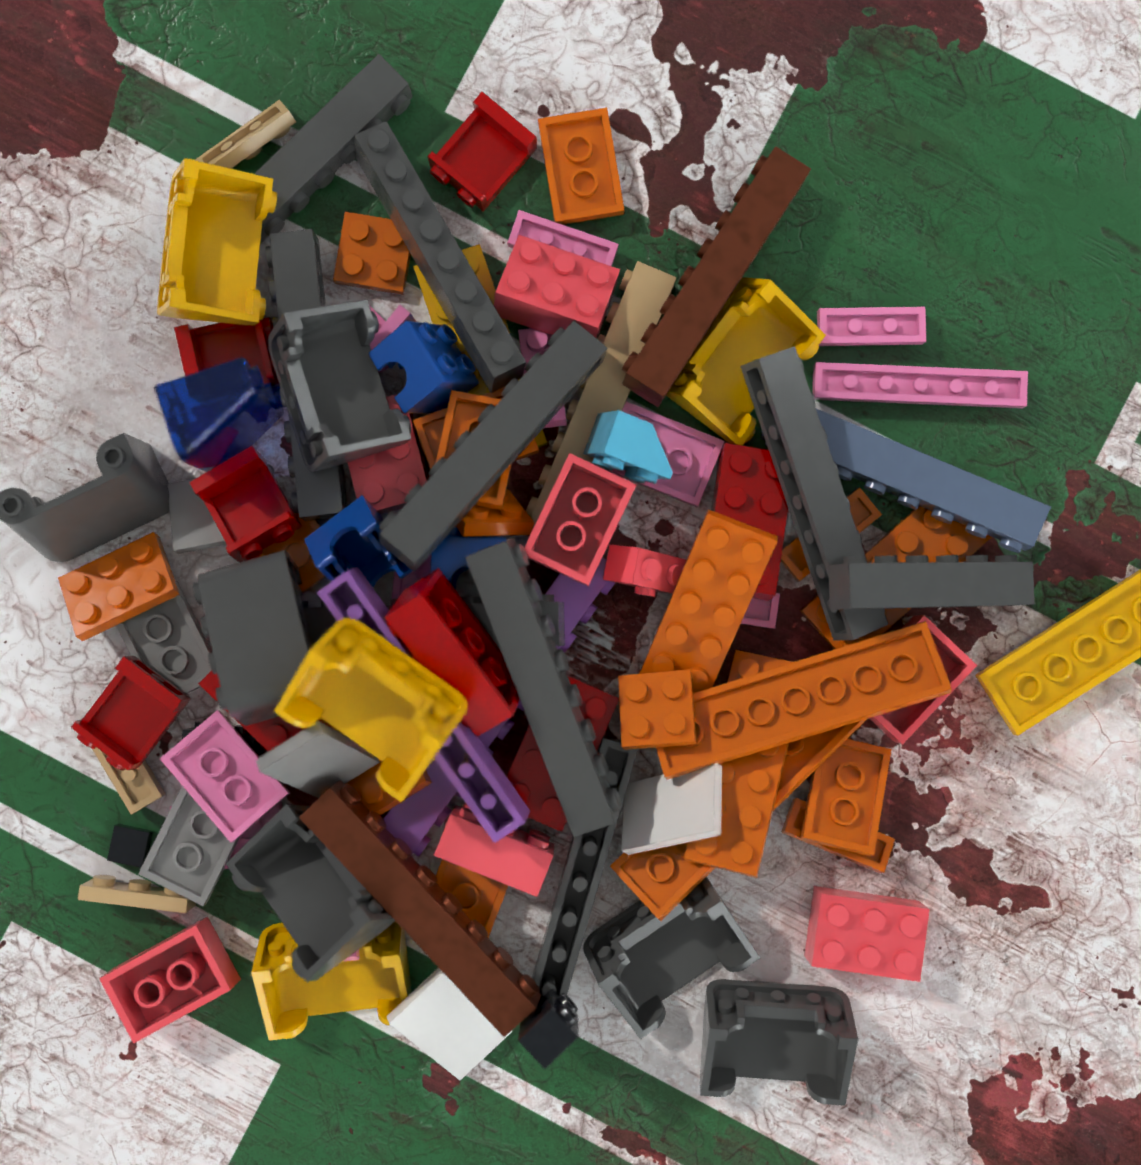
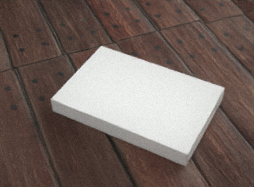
[621,763,722,855]
[386,967,513,1080]

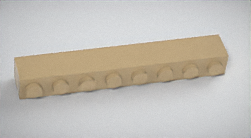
[526,261,677,528]

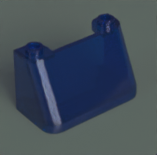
[154,357,284,472]

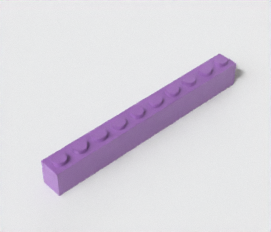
[384,557,615,857]

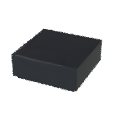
[107,824,153,867]

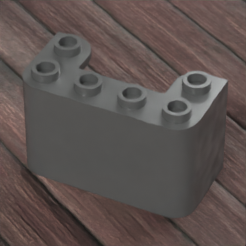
[193,550,312,726]

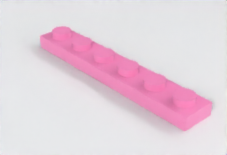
[812,362,1028,408]

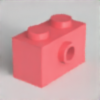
[603,544,687,597]

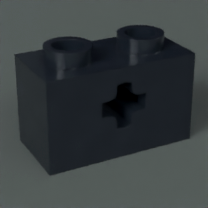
[518,988,579,1069]

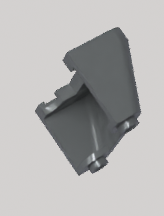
[268,300,412,472]
[0,433,170,562]
[226,804,395,982]
[583,877,760,1039]
[699,979,858,1106]

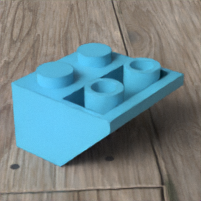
[583,410,673,484]

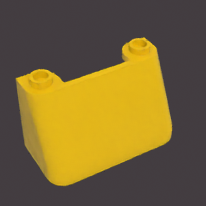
[157,158,277,326]
[666,277,826,446]
[274,618,468,802]
[251,921,412,1041]

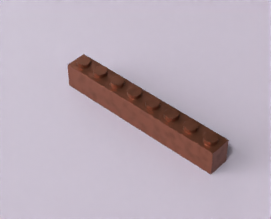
[621,146,811,407]
[299,780,541,1037]

